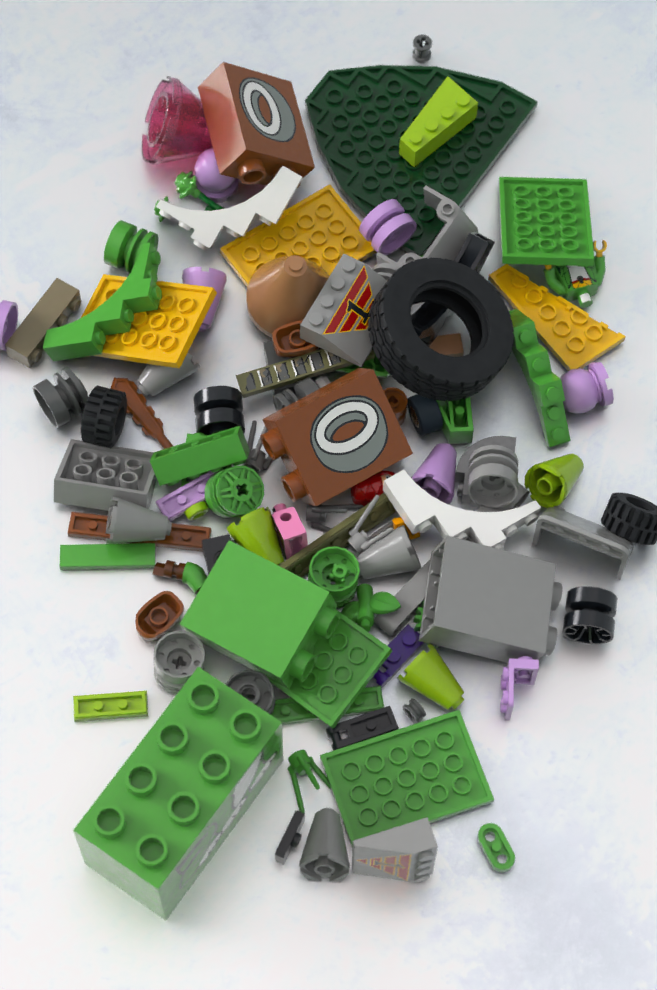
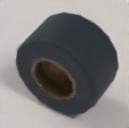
[407,394,443,436]

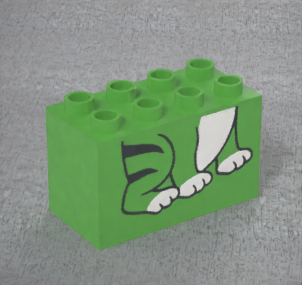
[73,667,283,921]

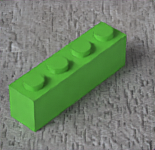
[150,426,250,486]

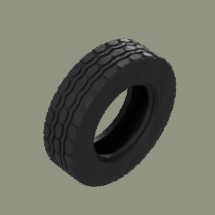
[368,258,514,401]

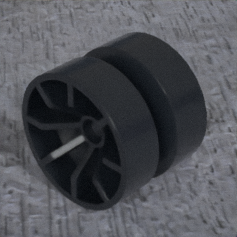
[193,386,245,436]
[563,586,618,644]

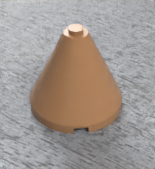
[246,255,330,338]

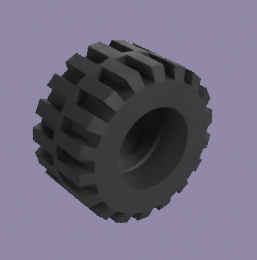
[81,385,127,449]
[601,493,657,545]

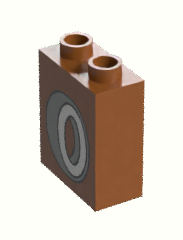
[198,62,315,187]
[260,368,413,506]

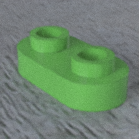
[477,823,515,872]

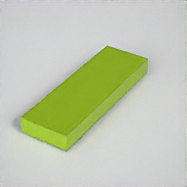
[73,691,148,722]

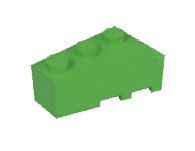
[436,397,474,444]

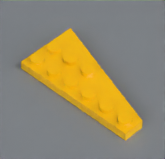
[488,264,626,371]

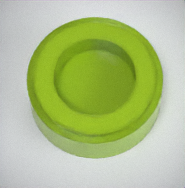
[184,501,209,521]

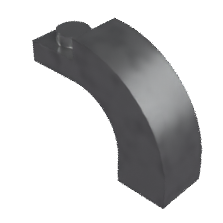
[455,436,516,505]

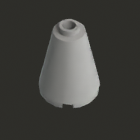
[137,352,201,397]
[105,496,172,544]
[356,525,421,579]
[299,808,350,882]

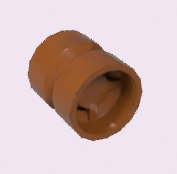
[383,387,408,426]

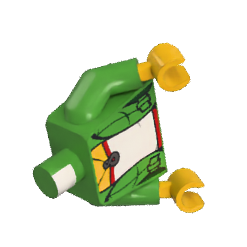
[544,240,607,308]

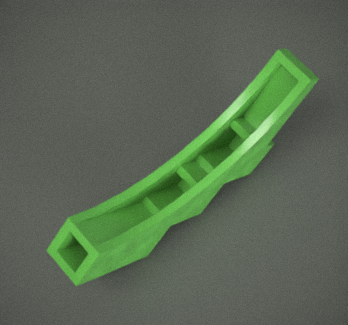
[43,243,162,361]
[509,309,571,447]

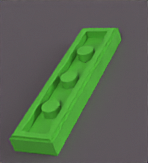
[60,543,156,570]

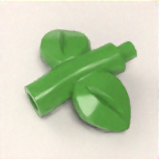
[341,584,401,632]

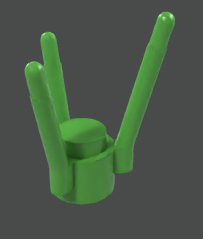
[287,750,331,814]

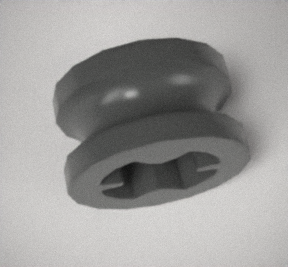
[402,698,426,723]

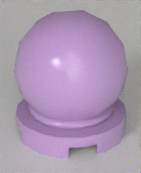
[194,148,239,203]
[560,362,614,414]

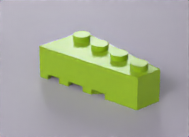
[399,76,478,167]

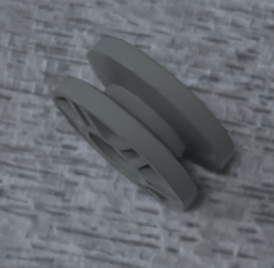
[225,670,276,715]

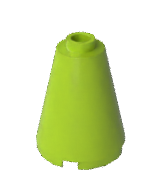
[524,454,584,508]
[226,507,284,566]
[397,643,464,710]

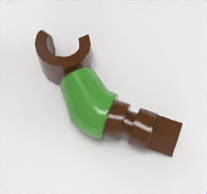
[153,560,207,594]

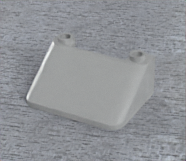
[532,506,635,580]

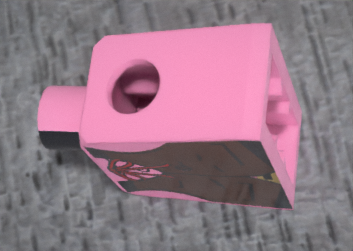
[272,503,308,561]

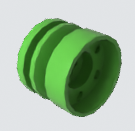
[104,220,159,273]
[204,466,264,518]
[308,546,360,609]

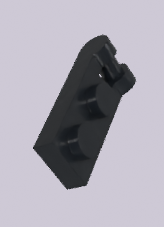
[325,706,399,751]

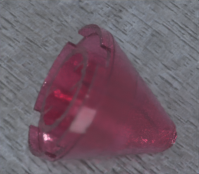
[141,76,213,165]

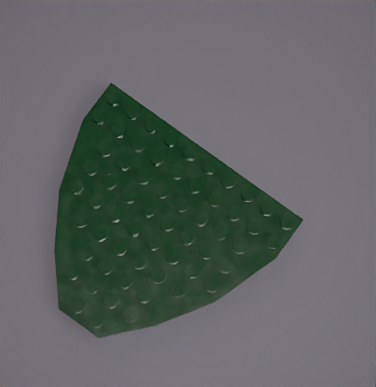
[305,65,538,256]

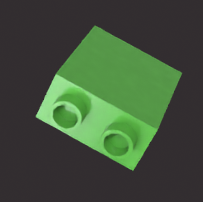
[180,540,341,689]

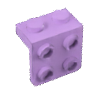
[500,656,539,720]

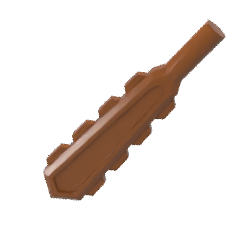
[110,378,173,449]

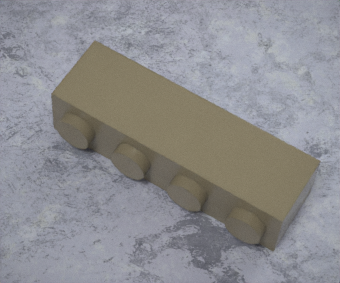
[5,278,81,368]

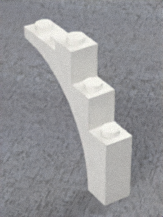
[156,166,303,250]
[383,470,541,550]

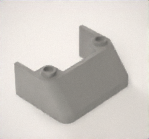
[376,185,478,267]

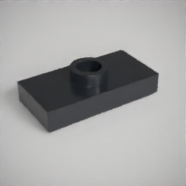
[275,810,305,865]

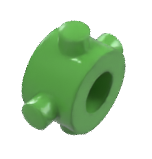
[329,563,350,583]

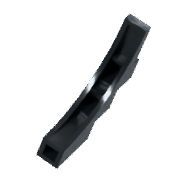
[411,231,495,344]

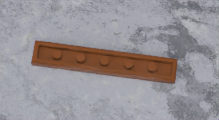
[68,512,212,552]

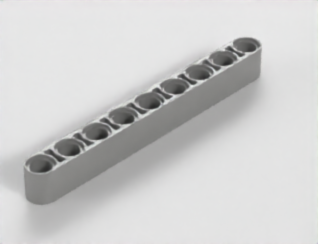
[374,482,530,637]

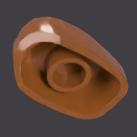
[272,320,320,357]
[135,591,184,641]

